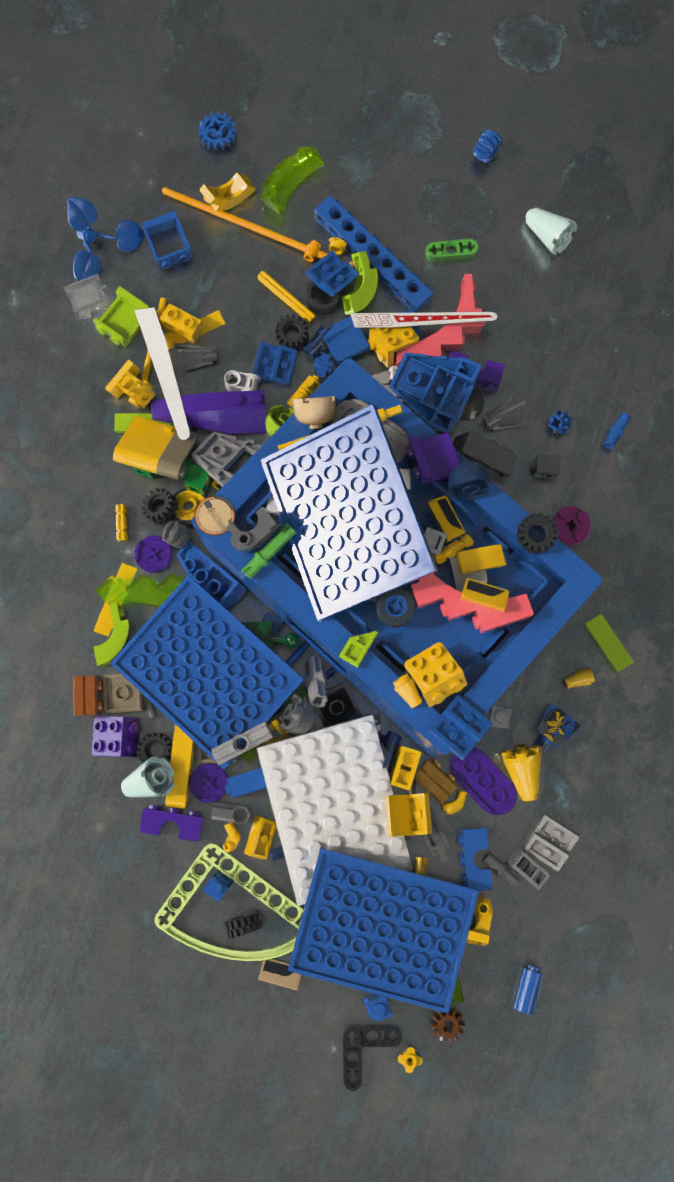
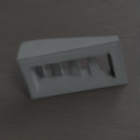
[506,848,551,890]

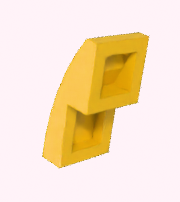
[456,544,506,575]

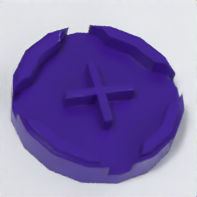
[134,535,173,573]
[189,763,228,803]

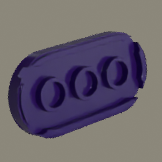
[450,747,517,815]

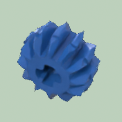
[473,129,502,163]

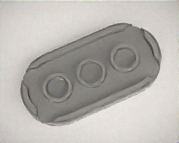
[332,399,409,463]

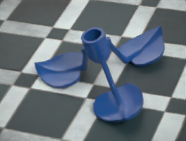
[67,197,144,283]

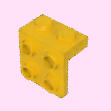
[368,326,419,368]
[404,642,467,707]
[385,793,432,837]

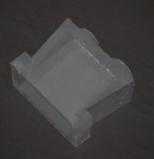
[63,274,110,320]

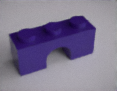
[449,351,505,392]
[139,804,205,842]

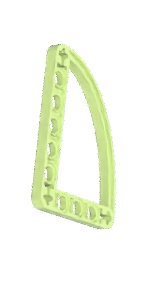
[155,843,304,961]

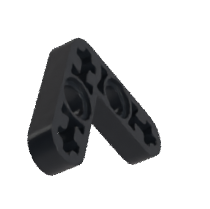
[343,1025,402,1091]

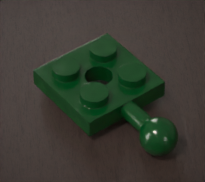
[242,621,300,650]

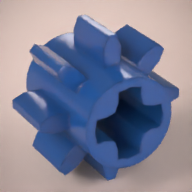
[313,353,335,378]
[548,410,573,434]

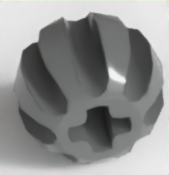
[161,521,191,548]

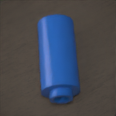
[514,964,544,1015]

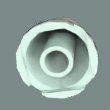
[525,207,577,255]
[121,757,175,797]

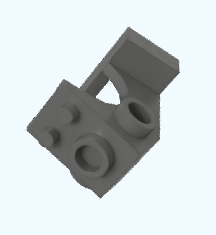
[226,507,284,553]

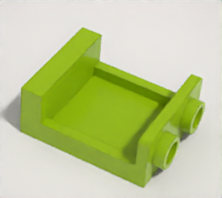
[93,286,150,348]

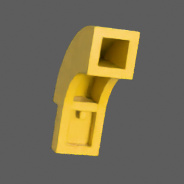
[200,173,257,212]

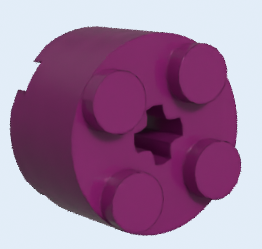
[551,506,591,548]

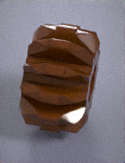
[430,1007,465,1043]

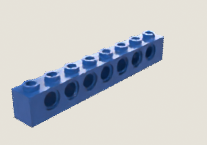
[314,196,433,313]

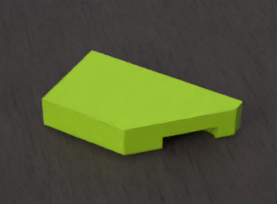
[339,631,378,668]

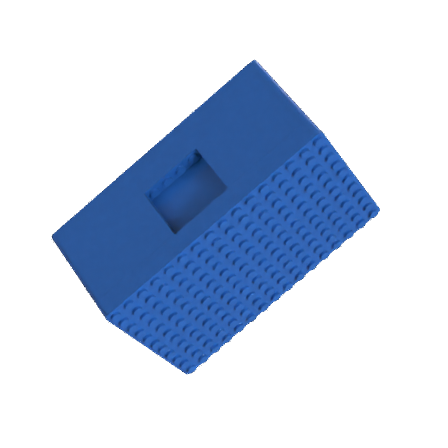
[192,359,602,757]

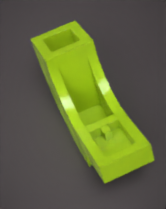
[341,251,378,315]
[94,602,132,667]

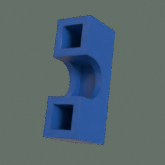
[458,827,492,891]

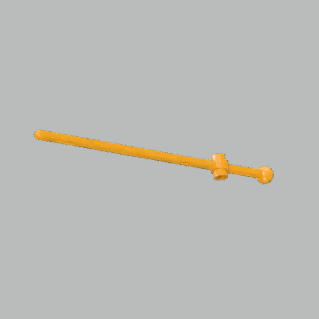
[162,187,354,268]

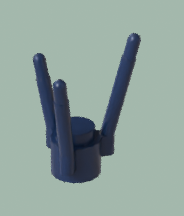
[303,322,334,359]
[379,731,402,773]

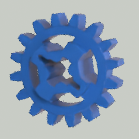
[198,111,237,151]

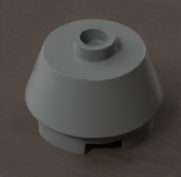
[278,694,316,734]

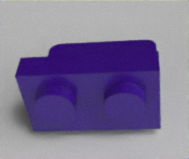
[406,433,459,485]
[92,717,139,757]

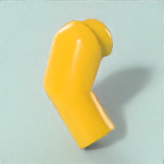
[442,790,468,815]

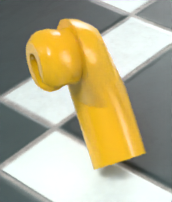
[223,822,240,852]

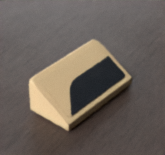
[258,959,301,990]

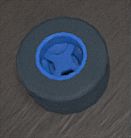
[376,587,416,628]

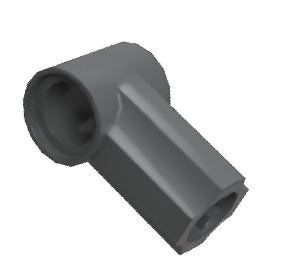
[211,802,252,824]

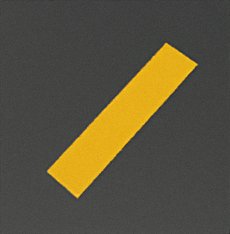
[164,310,225,350]
[93,563,137,637]

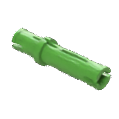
[241,523,297,579]

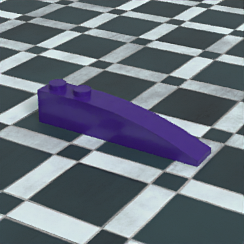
[151,390,266,435]

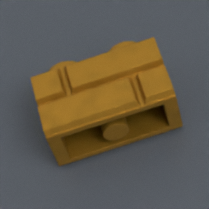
[414,759,458,804]

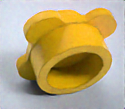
[329,237,347,255]
[398,1047,422,1073]

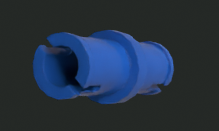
[603,413,631,450]

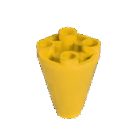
[501,744,542,801]

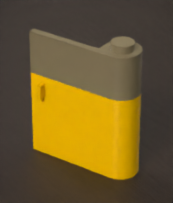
[113,416,199,480]

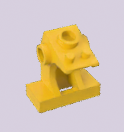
[105,359,155,408]
[466,895,493,947]

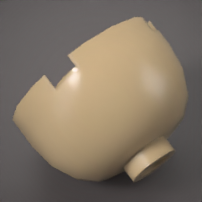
[292,396,336,429]

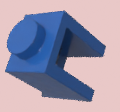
[203,869,234,902]
[363,994,393,1022]

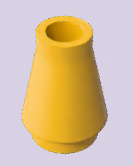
[564,667,595,689]
[393,674,422,708]

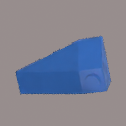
[176,541,248,609]

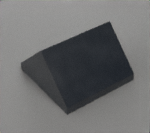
[314,681,363,728]

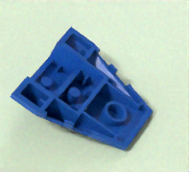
[389,353,482,434]

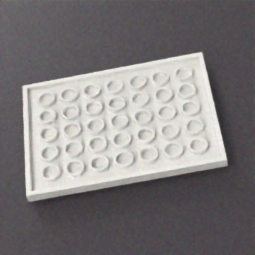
[257,715,413,906]

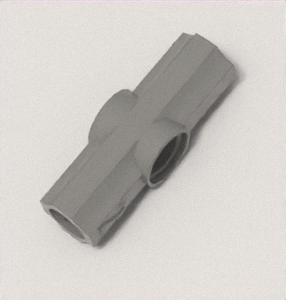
[304,656,328,708]
[211,721,274,765]

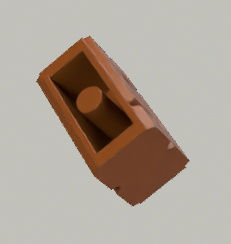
[73,675,104,717]

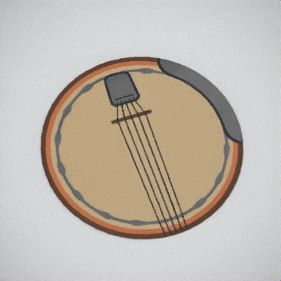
[194,496,235,536]

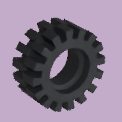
[275,314,309,350]
[141,488,179,525]
[516,513,558,554]
[137,732,173,764]
[224,910,263,939]

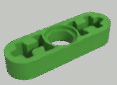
[425,239,478,262]

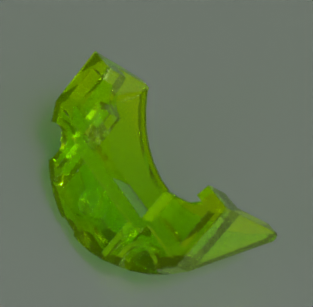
[259,146,324,215]

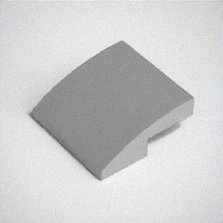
[524,813,579,872]

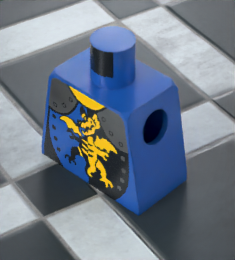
[534,702,581,752]

